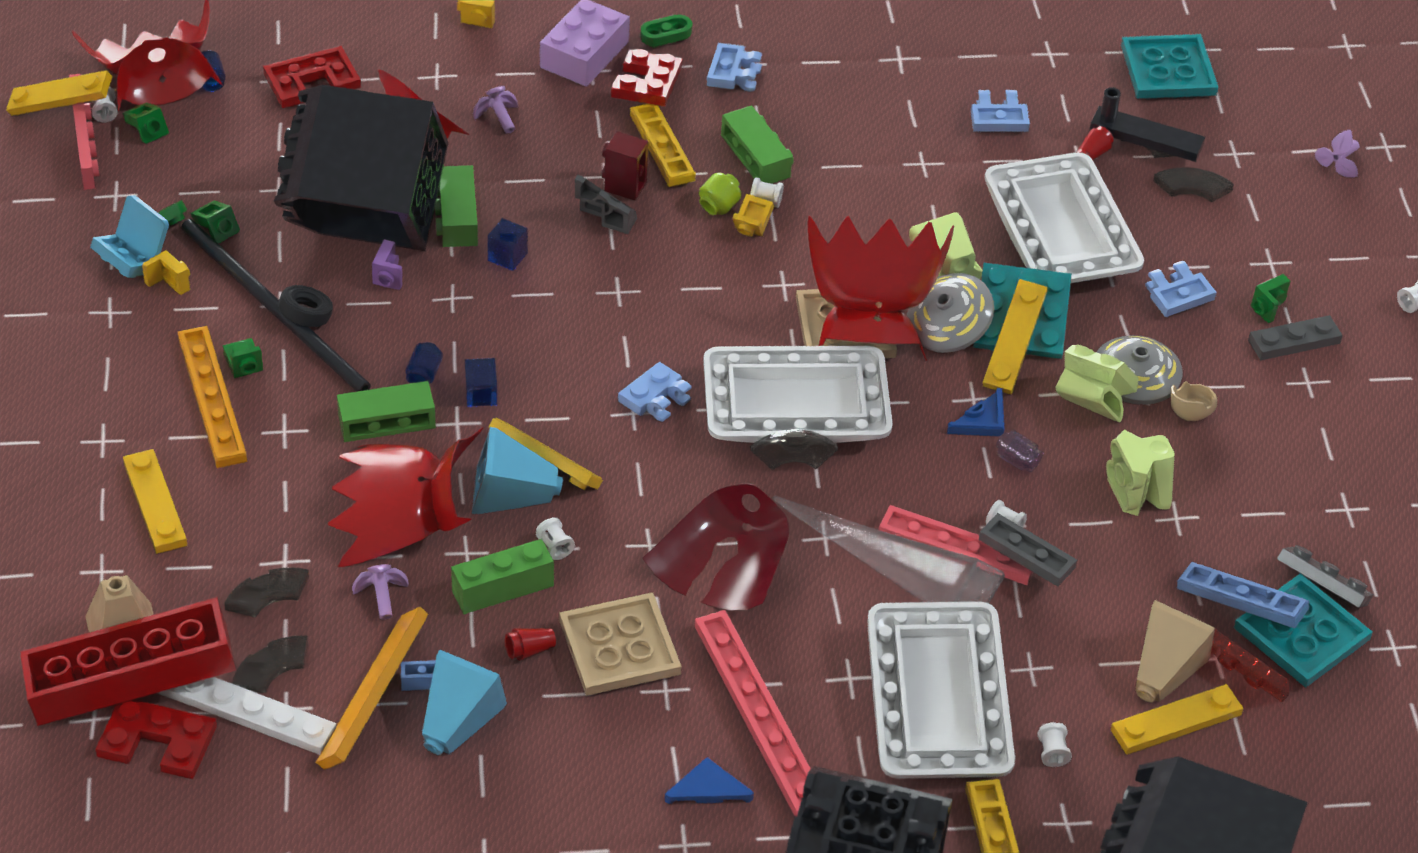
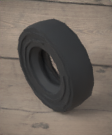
[279,285,333,327]

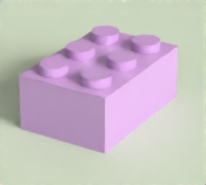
[540,0,630,87]

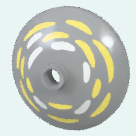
[907,273,994,353]
[1096,335,1183,405]

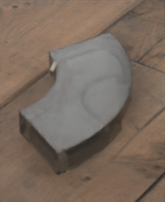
[1153,167,1234,202]
[750,429,838,470]
[224,567,309,618]
[232,635,308,693]

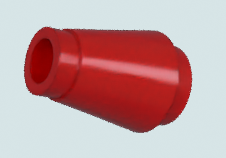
[1076,126,1114,160]
[505,628,556,661]

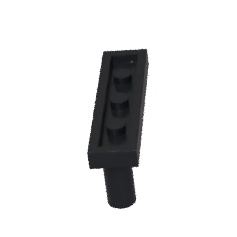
[1089,87,1205,162]

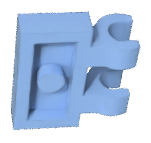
[707,43,762,92]
[971,90,1030,132]
[1145,261,1217,317]
[618,362,691,422]

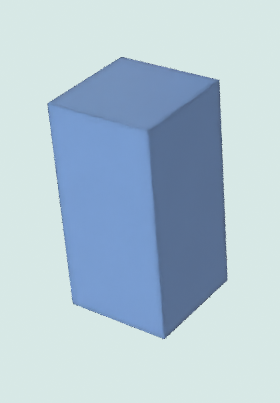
[401,660,436,691]

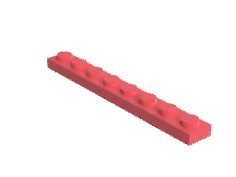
[695,610,811,816]

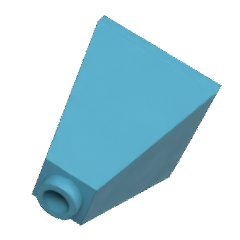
[472,427,563,514]
[422,650,507,755]

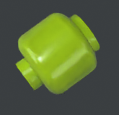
[699,173,741,215]

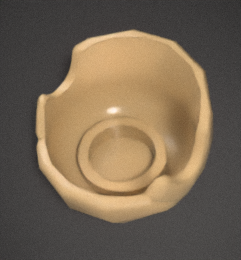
[1171,381,1217,421]

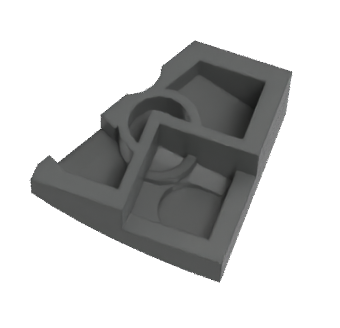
[575,175,637,234]

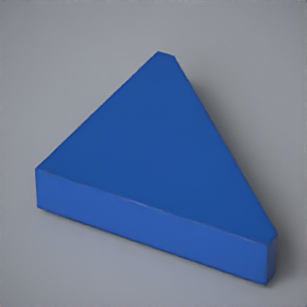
[947,388,1005,437]
[664,757,754,804]

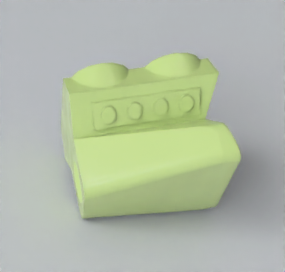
[909,212,982,279]
[1056,345,1139,422]
[1106,430,1175,516]

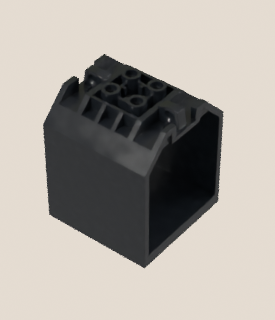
[274,85,449,251]
[1100,756,1308,853]
[786,766,953,853]

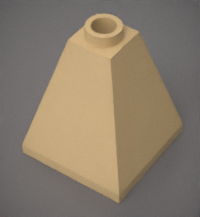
[85,575,154,632]
[1136,600,1215,702]

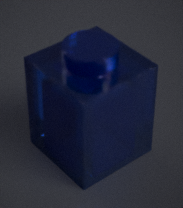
[488,218,528,271]
[465,358,497,407]

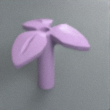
[473,86,518,134]
[1315,130,1359,178]
[352,564,409,620]

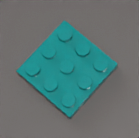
[1121,34,1219,99]
[973,263,1072,359]
[1234,573,1373,688]

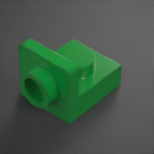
[122,102,169,144]
[190,200,240,243]
[1251,274,1291,323]
[222,338,263,378]

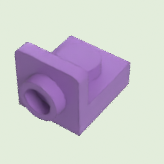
[372,240,402,290]

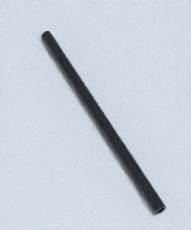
[181,219,371,392]

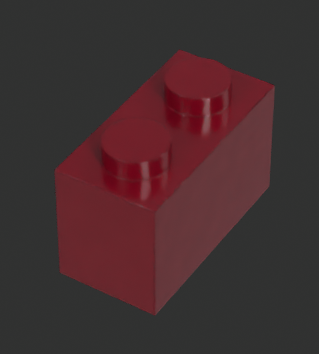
[602,131,648,201]

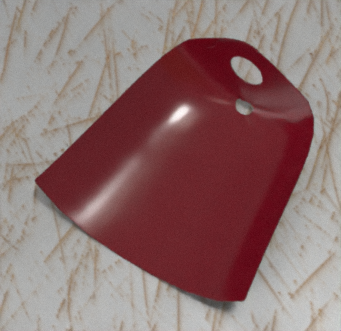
[642,483,789,611]

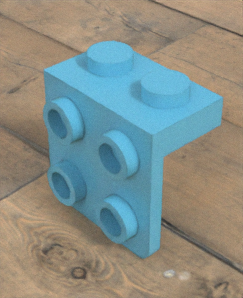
[90,195,169,278]

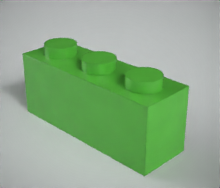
[721,105,794,184]
[435,165,478,247]
[337,381,436,442]
[451,539,554,615]

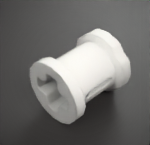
[92,86,118,122]
[750,177,784,208]
[1397,281,1418,313]
[986,500,1027,527]
[535,517,575,560]
[1037,722,1072,767]

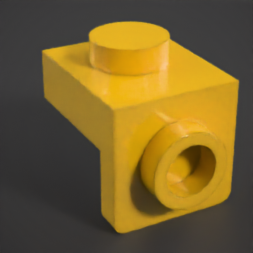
[457,0,495,28]
[732,194,774,237]
[142,250,190,295]

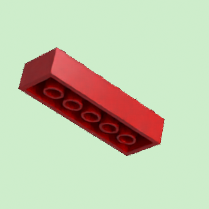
[20,597,236,726]

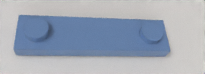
[1177,562,1309,628]

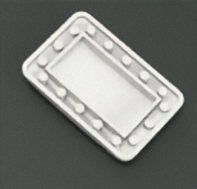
[985,153,1144,283]
[703,346,893,444]
[867,602,1015,779]

